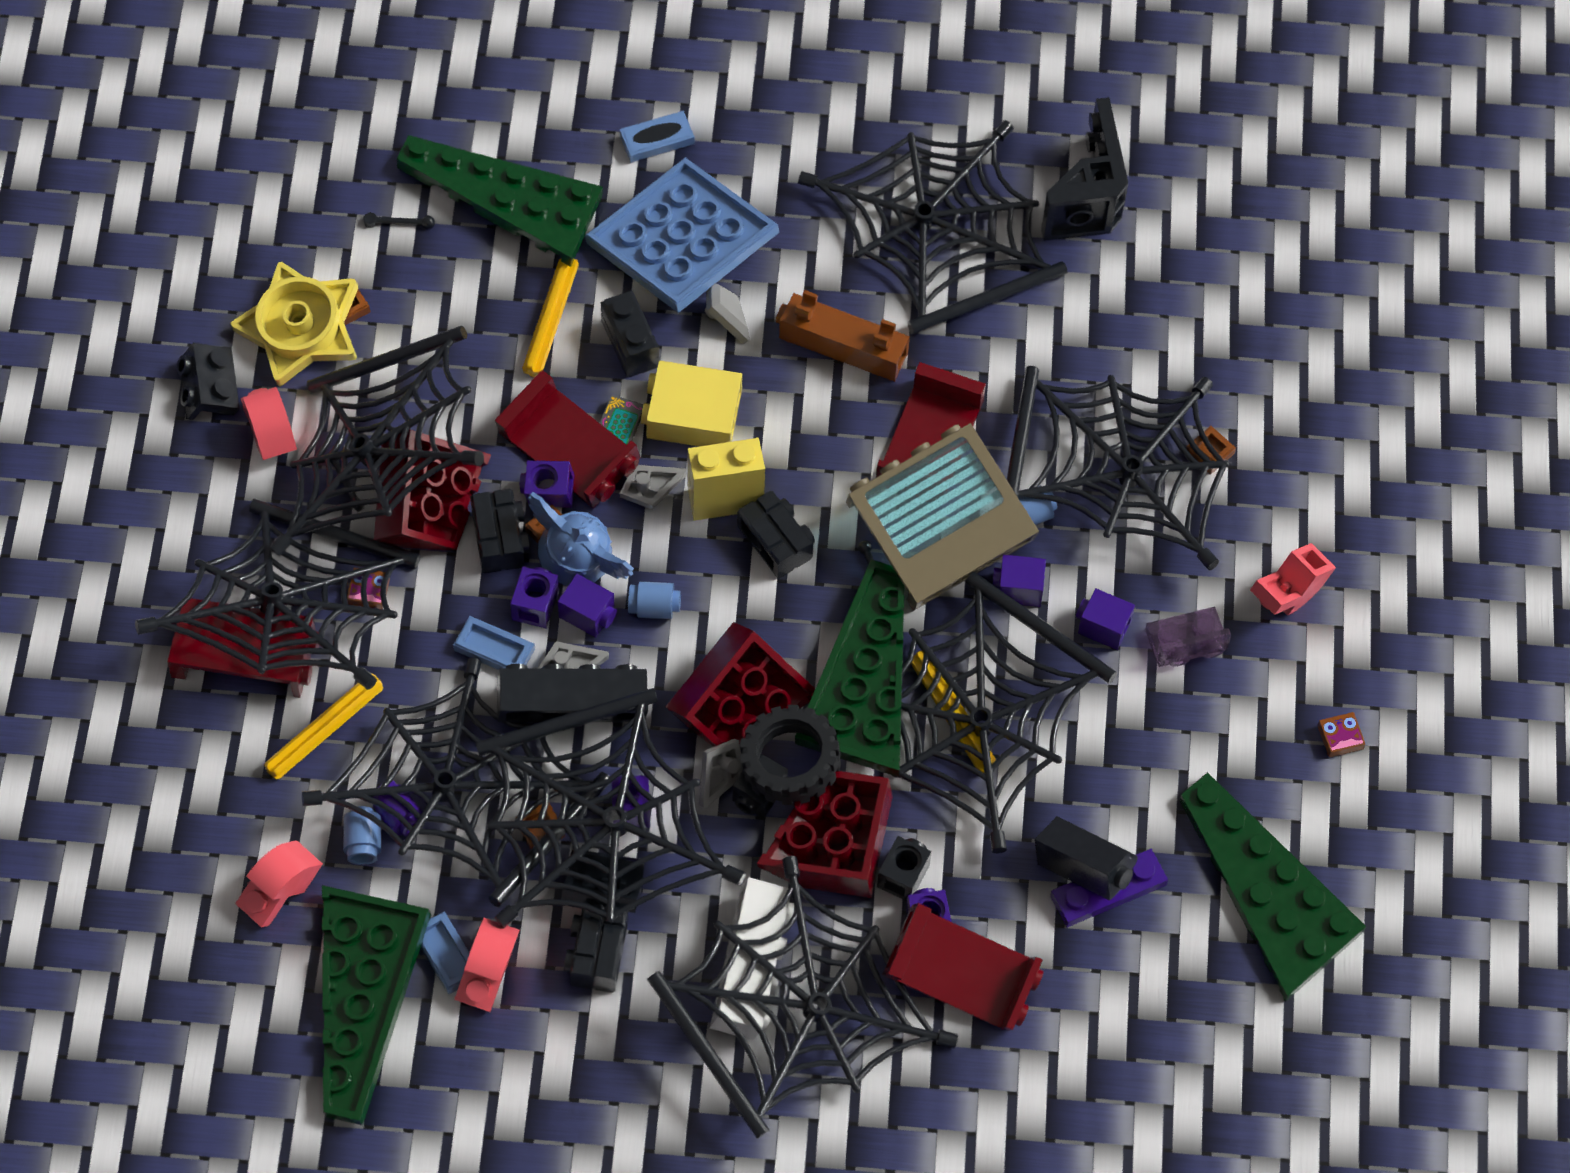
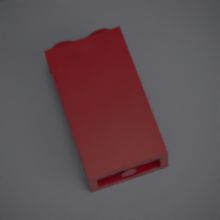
[876,362,986,503]
[495,370,641,509]
[167,598,319,698]
[882,903,1044,1031]

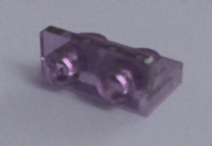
[1145,606,1231,667]

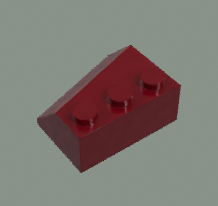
[374,429,491,551]
[666,622,815,747]
[757,771,893,898]

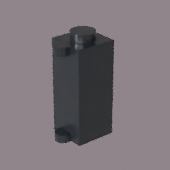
[1034,816,1138,900]

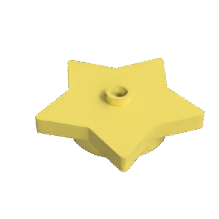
[231,262,358,386]

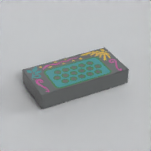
[600,395,644,445]

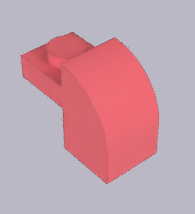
[240,387,297,460]
[1250,543,1336,616]
[235,840,323,928]
[454,918,520,1012]

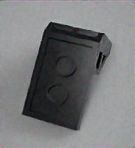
[1041,97,1128,241]

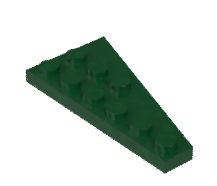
[397,135,603,267]
[795,559,905,778]
[1180,772,1366,1002]
[322,885,431,1126]

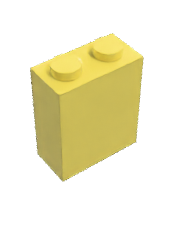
[641,360,742,446]
[687,438,765,521]

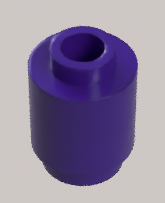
[372,780,423,836]

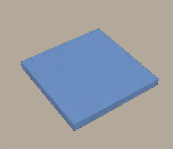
[585,157,779,313]

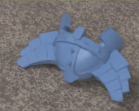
[528,492,634,586]

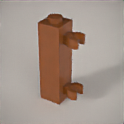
[776,290,910,382]

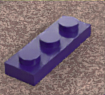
[1050,849,1168,928]

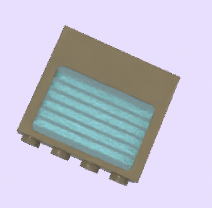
[846,423,1039,611]

